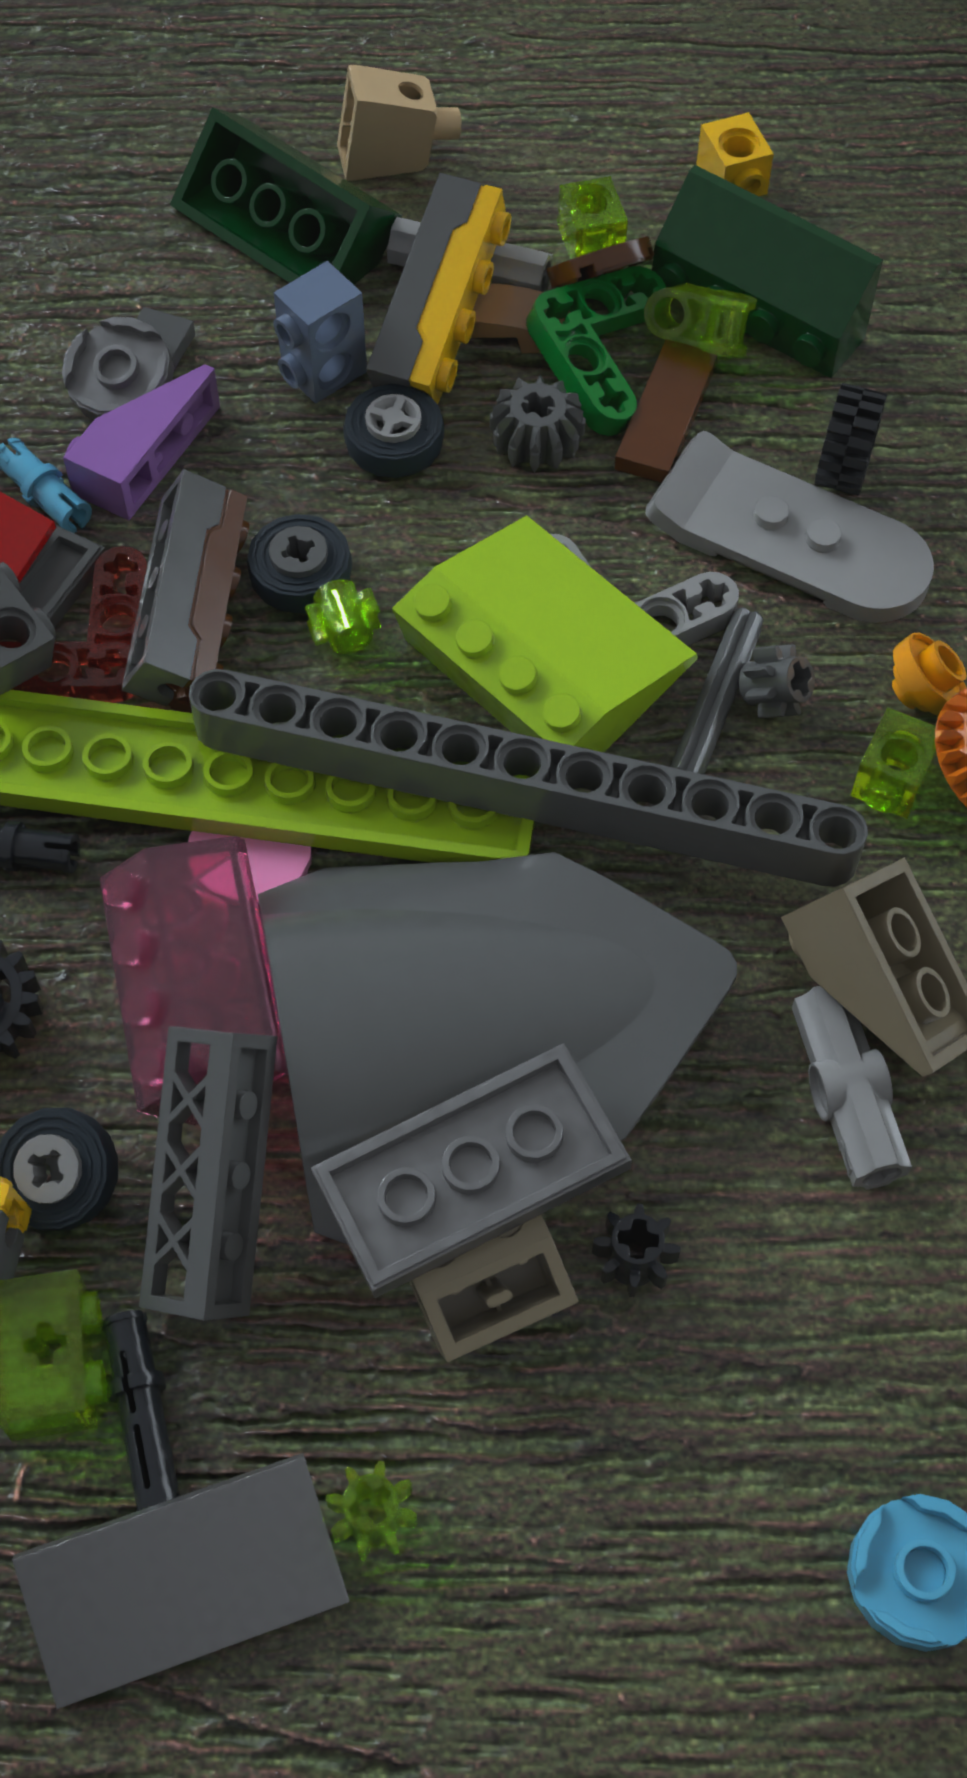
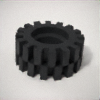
[815,383,887,495]

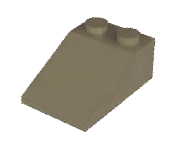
[781,857,967,1077]

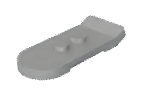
[645,431,934,623]

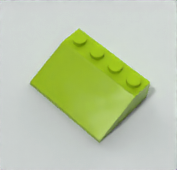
[392,515,698,752]

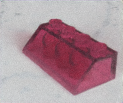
[99,836,287,1126]

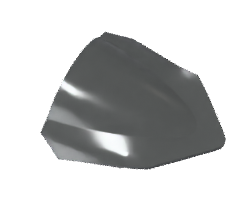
[258,852,737,1245]

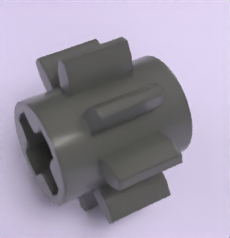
[739,644,815,719]

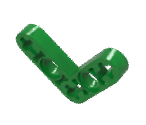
[526,266,666,436]

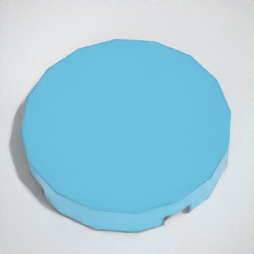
[847,1494,967,1652]

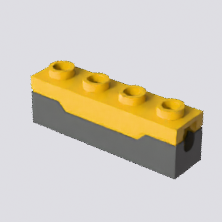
[366,173,511,404]

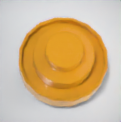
[892,632,967,716]

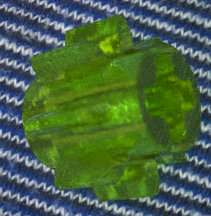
[305,579,381,654]
[326,1461,418,1561]

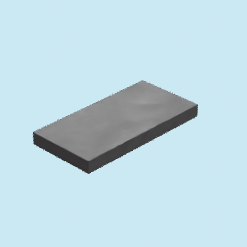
[311,1043,632,1298]
[12,1453,350,1709]

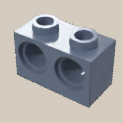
[273,261,367,404]

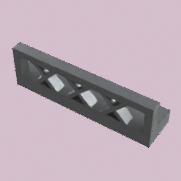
[139,1026,278,1321]

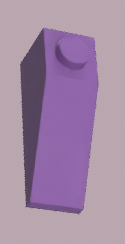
[63,364,220,520]

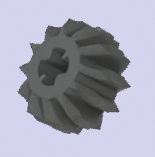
[490,374,585,473]

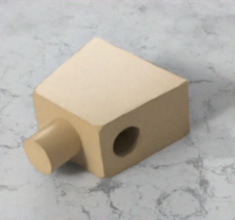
[337,65,461,181]

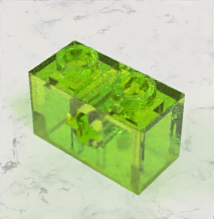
[0,1269,108,1441]

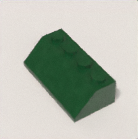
[170,107,402,285]
[652,165,883,378]

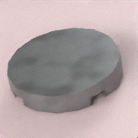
[62,317,174,420]

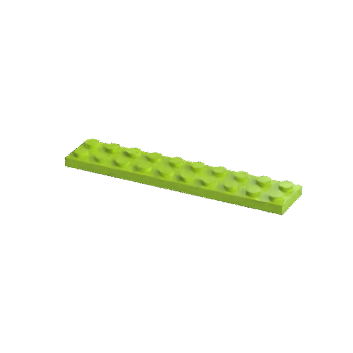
[0,690,535,863]

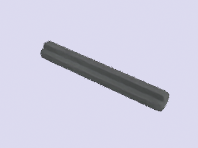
[670,607,764,774]

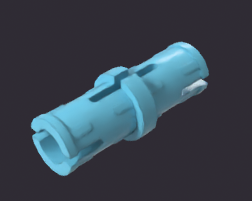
[0,438,92,533]

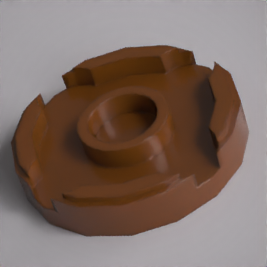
[546,236,655,289]

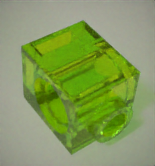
[557,176,628,259]
[850,707,937,819]

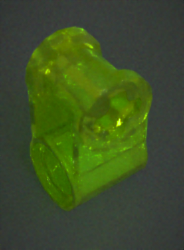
[644,284,757,357]

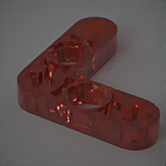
[0,546,147,703]

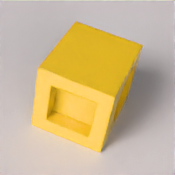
[696,112,774,197]

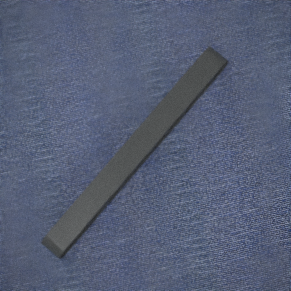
[189,669,868,887]

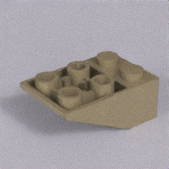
[409,1215,579,1362]

